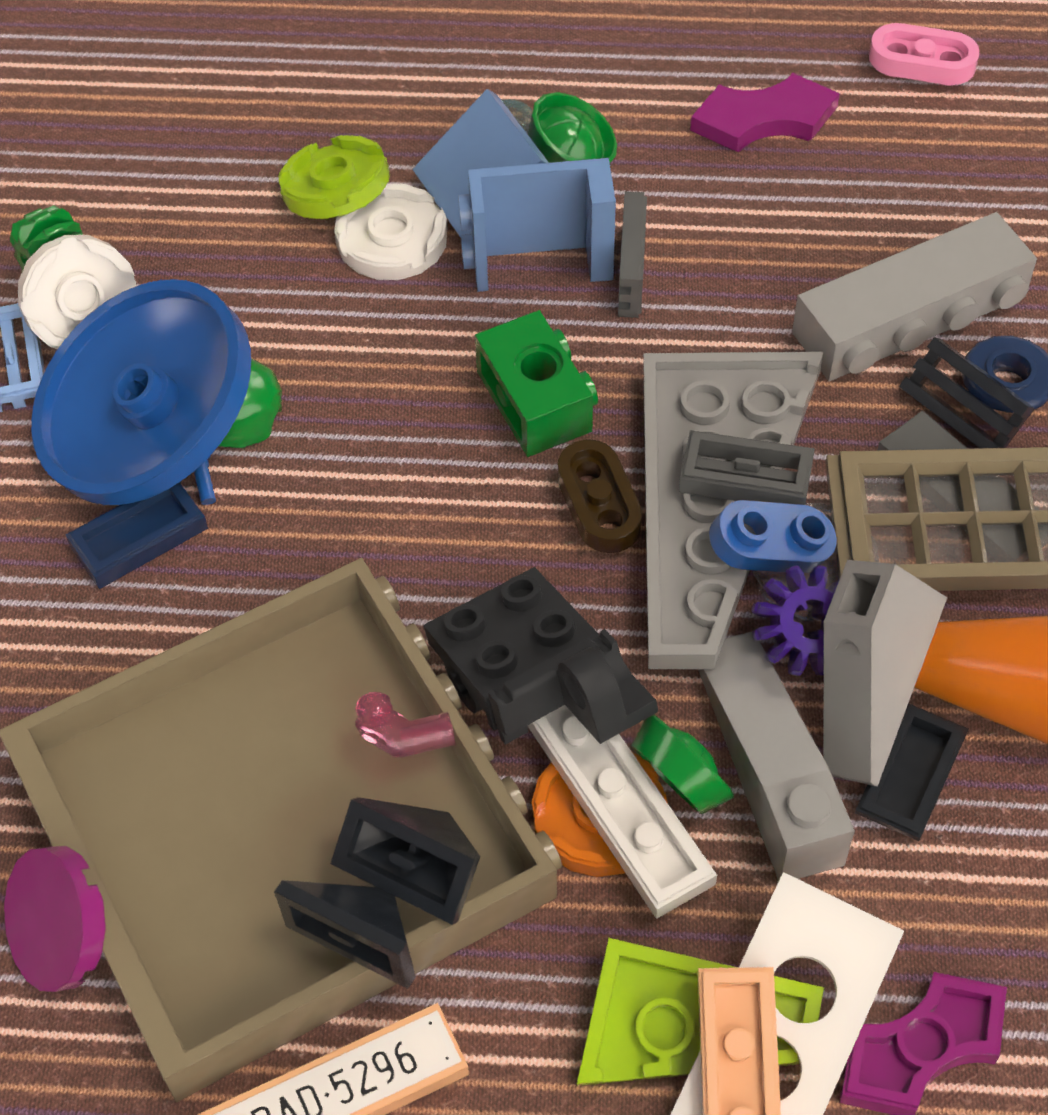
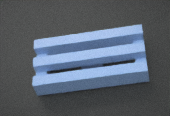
[0,303,45,412]

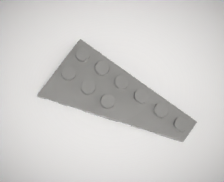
[643,352,824,669]

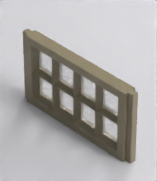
[825,447,1048,591]

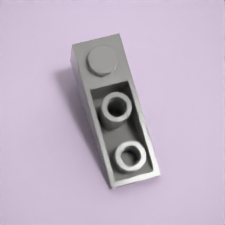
[823,560,947,787]

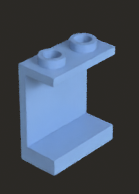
[458,158,616,292]

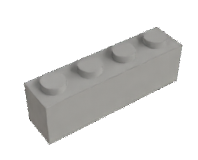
[792,212,1037,382]

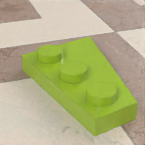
[577,938,824,1086]

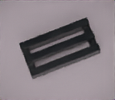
[899,337,1035,449]

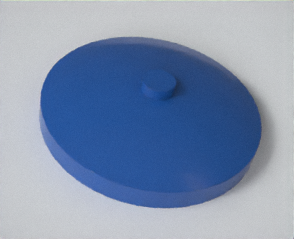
[31,279,252,505]

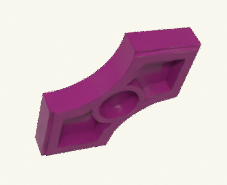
[690,73,840,152]
[839,972,1007,1115]

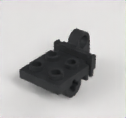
[423,567,659,745]

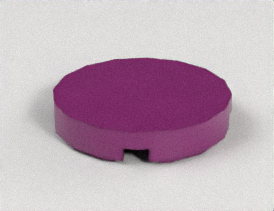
[4,846,106,992]

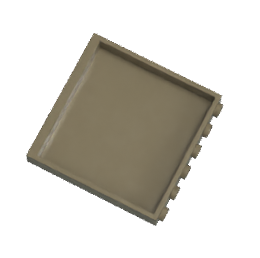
[0,558,562,1103]

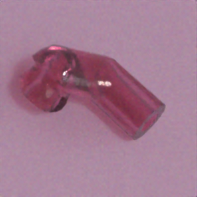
[355,692,456,758]

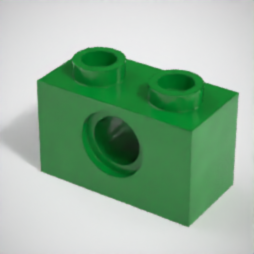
[475,310,598,458]

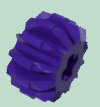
[751,565,840,676]

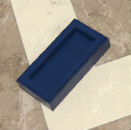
[66,482,208,589]

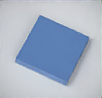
[412,89,549,238]

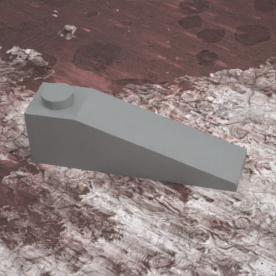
[698,632,855,881]

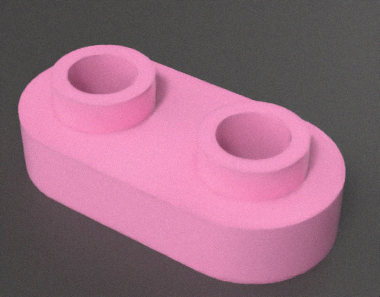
[869,23,979,85]

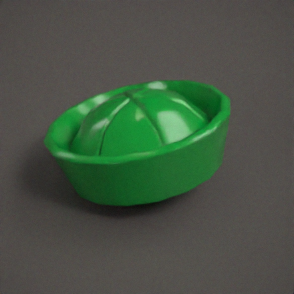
[528,92,618,163]
[631,715,734,815]

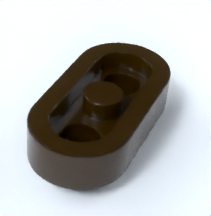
[558,439,642,553]

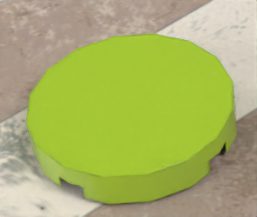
[278,135,390,219]

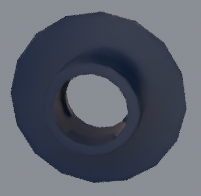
[962,335,1048,413]

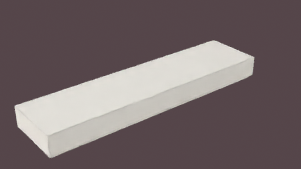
[527,705,717,919]

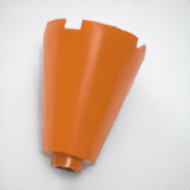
[914,616,1048,744]

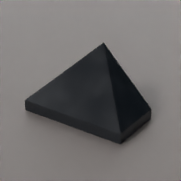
[330,797,481,925]
[274,880,416,989]

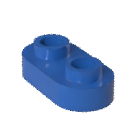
[709,500,837,573]

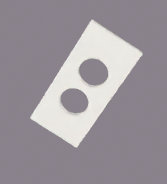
[671,872,904,1115]

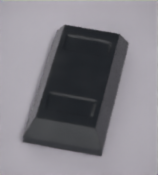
[855,703,969,841]

